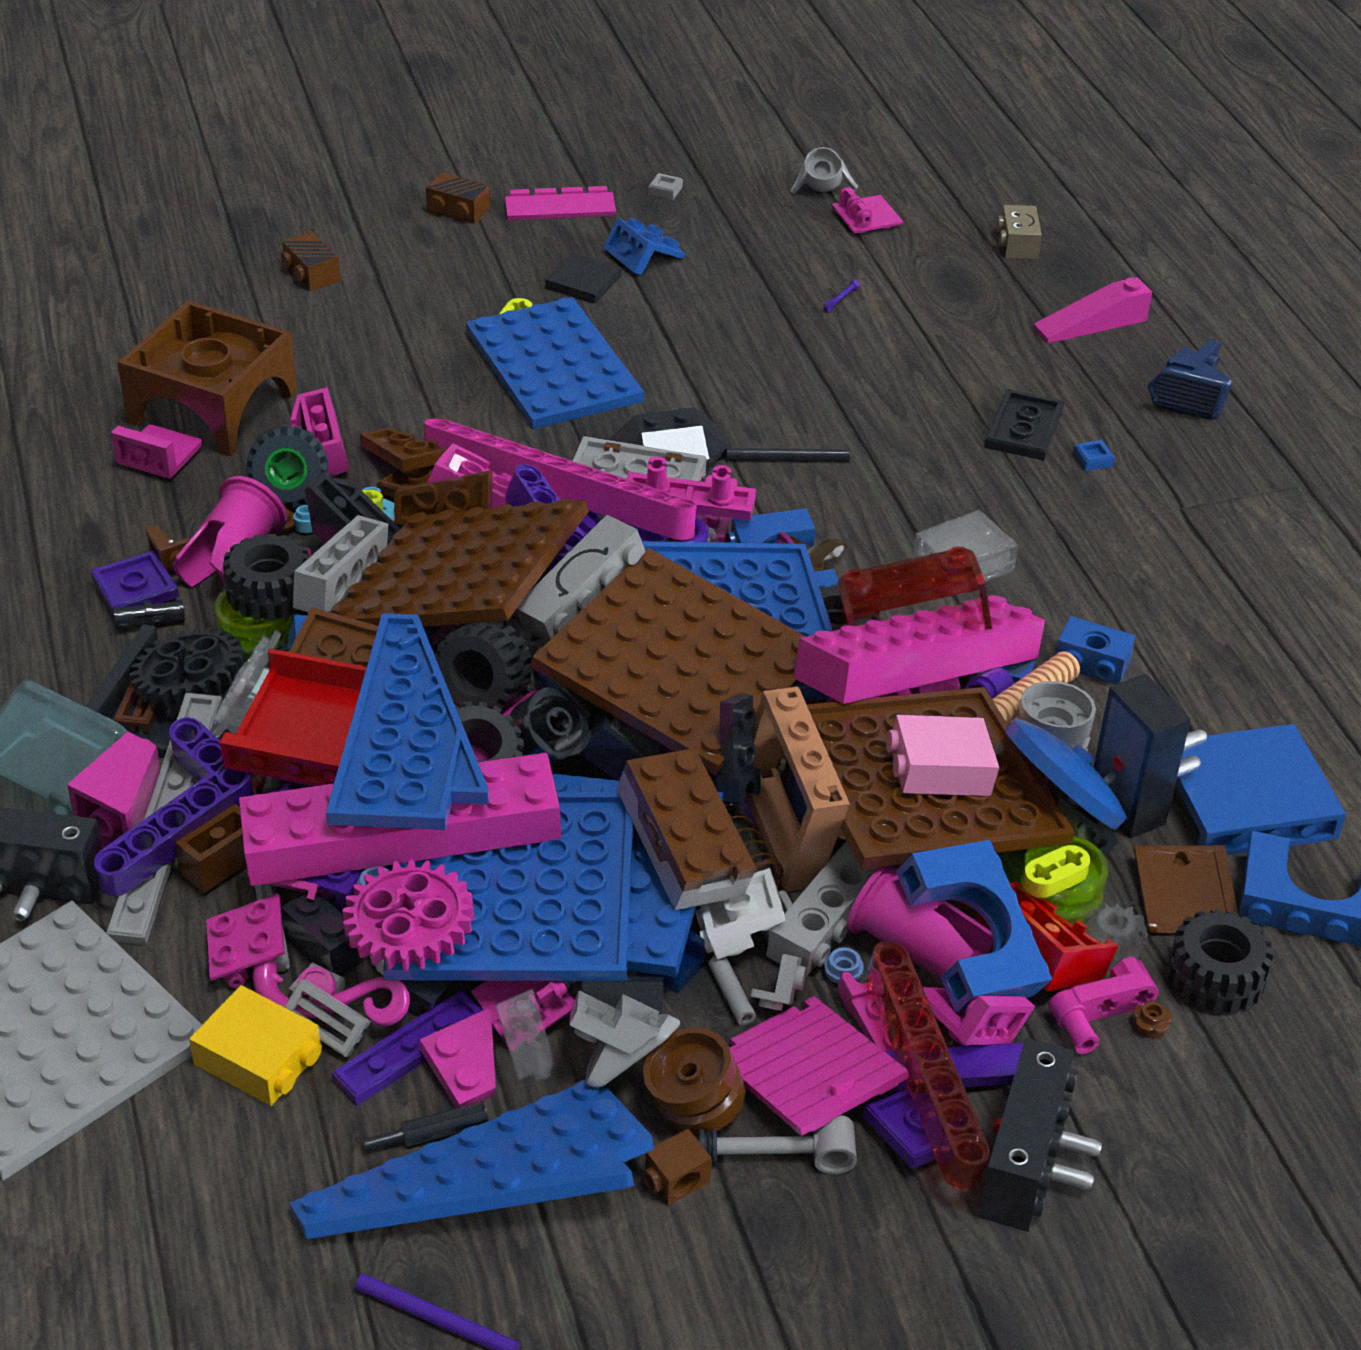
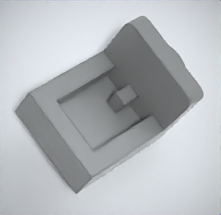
[751,954,807,1011]

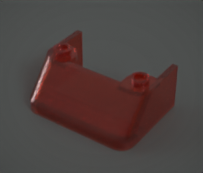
[838,546,992,630]

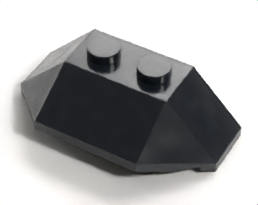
[609,408,731,464]
[305,471,401,545]

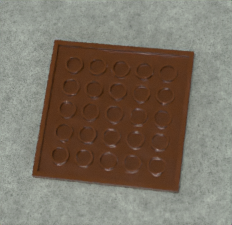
[331,498,589,627]
[530,548,806,775]
[807,687,1075,869]

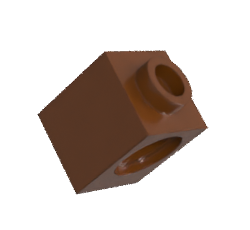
[643,1129,712,1206]

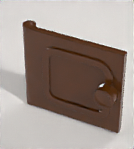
[1133,845,1239,934]

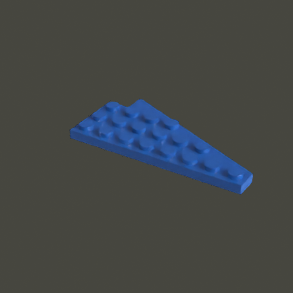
[326,613,489,830]
[289,1080,654,1239]

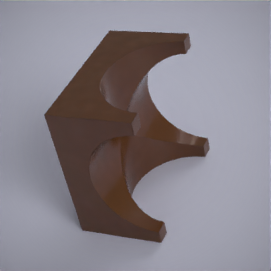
[117,300,297,457]

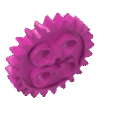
[343,859,474,971]

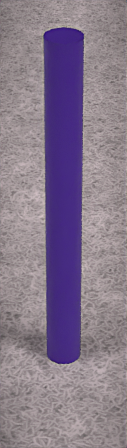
[355,1273,520,1350]

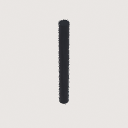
[726,448,850,461]

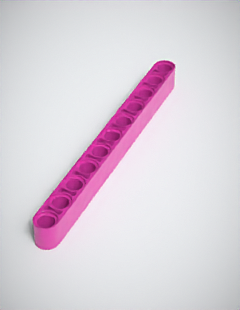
[423,419,697,540]

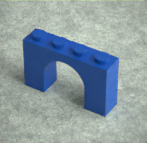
[726,508,842,587]
[1238,831,1361,946]
[896,840,1052,1013]

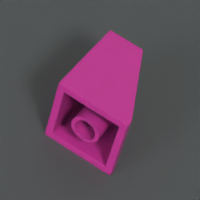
[67,732,160,848]

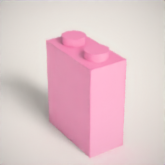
[886,715,999,796]

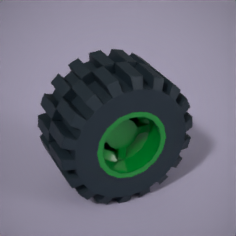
[245,424,328,508]

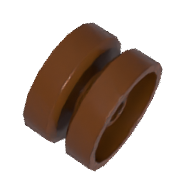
[643,1027,746,1136]

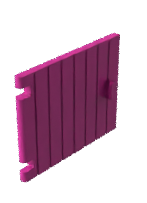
[729,996,909,1136]

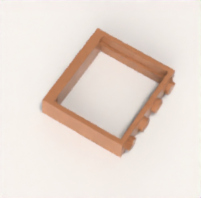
[745,687,850,892]

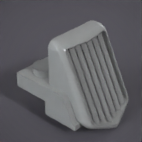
[570,991,680,1088]

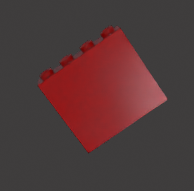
[219,648,367,786]

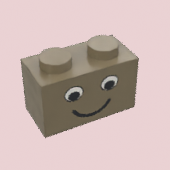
[996,205,1042,259]

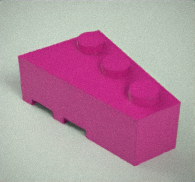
[290,387,350,476]

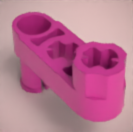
[1048,957,1159,1054]

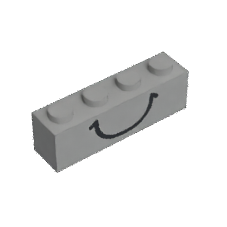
[516,515,646,642]

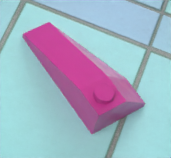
[1033,277,1152,344]
[427,443,512,508]

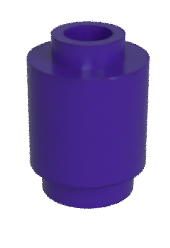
[966,667,1014,699]

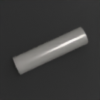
[708,956,756,1025]

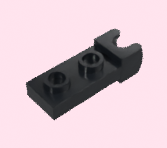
[716,693,761,803]

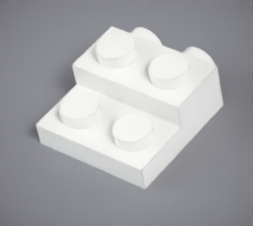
[695,868,786,960]

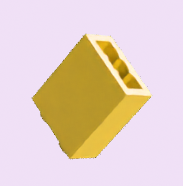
[189,985,322,1106]

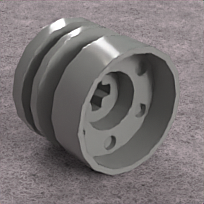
[1018,681,1096,751]

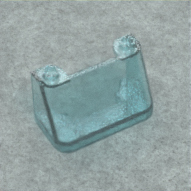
[0,680,128,816]

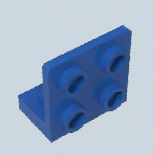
[603,218,686,275]

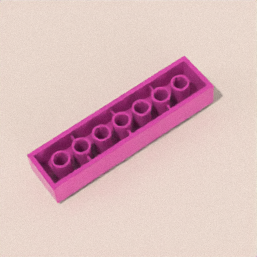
[794,595,1045,704]
[239,753,561,886]

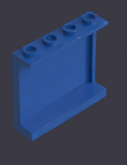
[1176,724,1346,855]

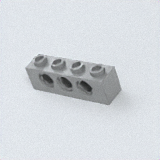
[293,515,388,613]
[766,841,878,977]

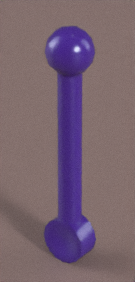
[823,279,860,312]

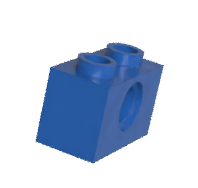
[1056,616,1136,684]

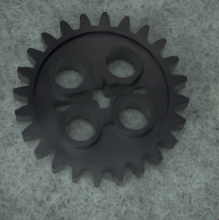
[129,627,246,708]

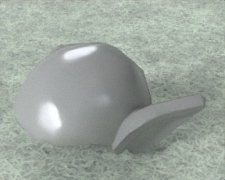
[791,147,858,194]

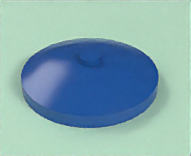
[1005,718,1127,830]

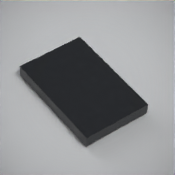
[985,389,1065,461]

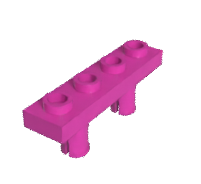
[627,457,756,521]

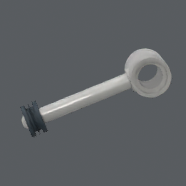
[698,1115,857,1174]

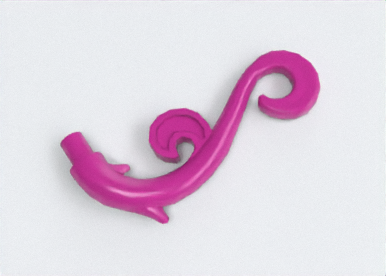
[253,957,410,1027]

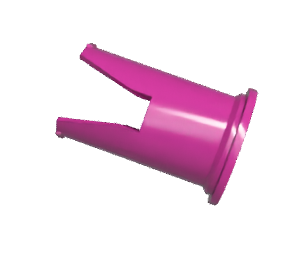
[173,476,288,593]
[846,864,993,981]

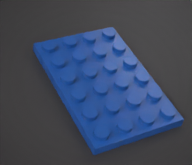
[466,297,644,429]

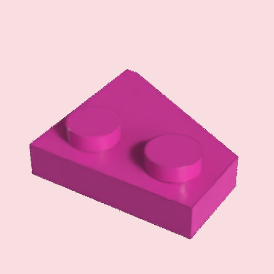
[419,1009,496,1108]

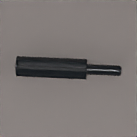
[361,1101,489,1151]

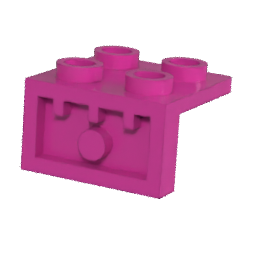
[111,425,202,479]
[914,987,1035,1046]

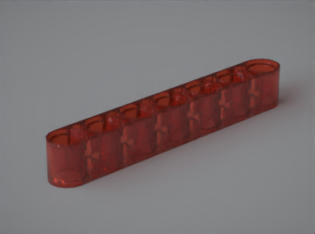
[866,941,990,1191]

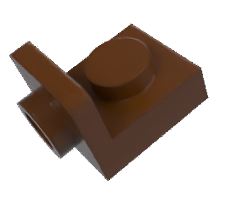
[145,525,189,574]

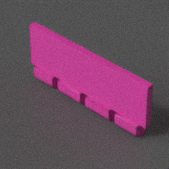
[505,186,616,220]

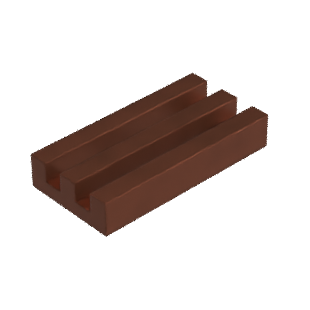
[113,682,162,733]

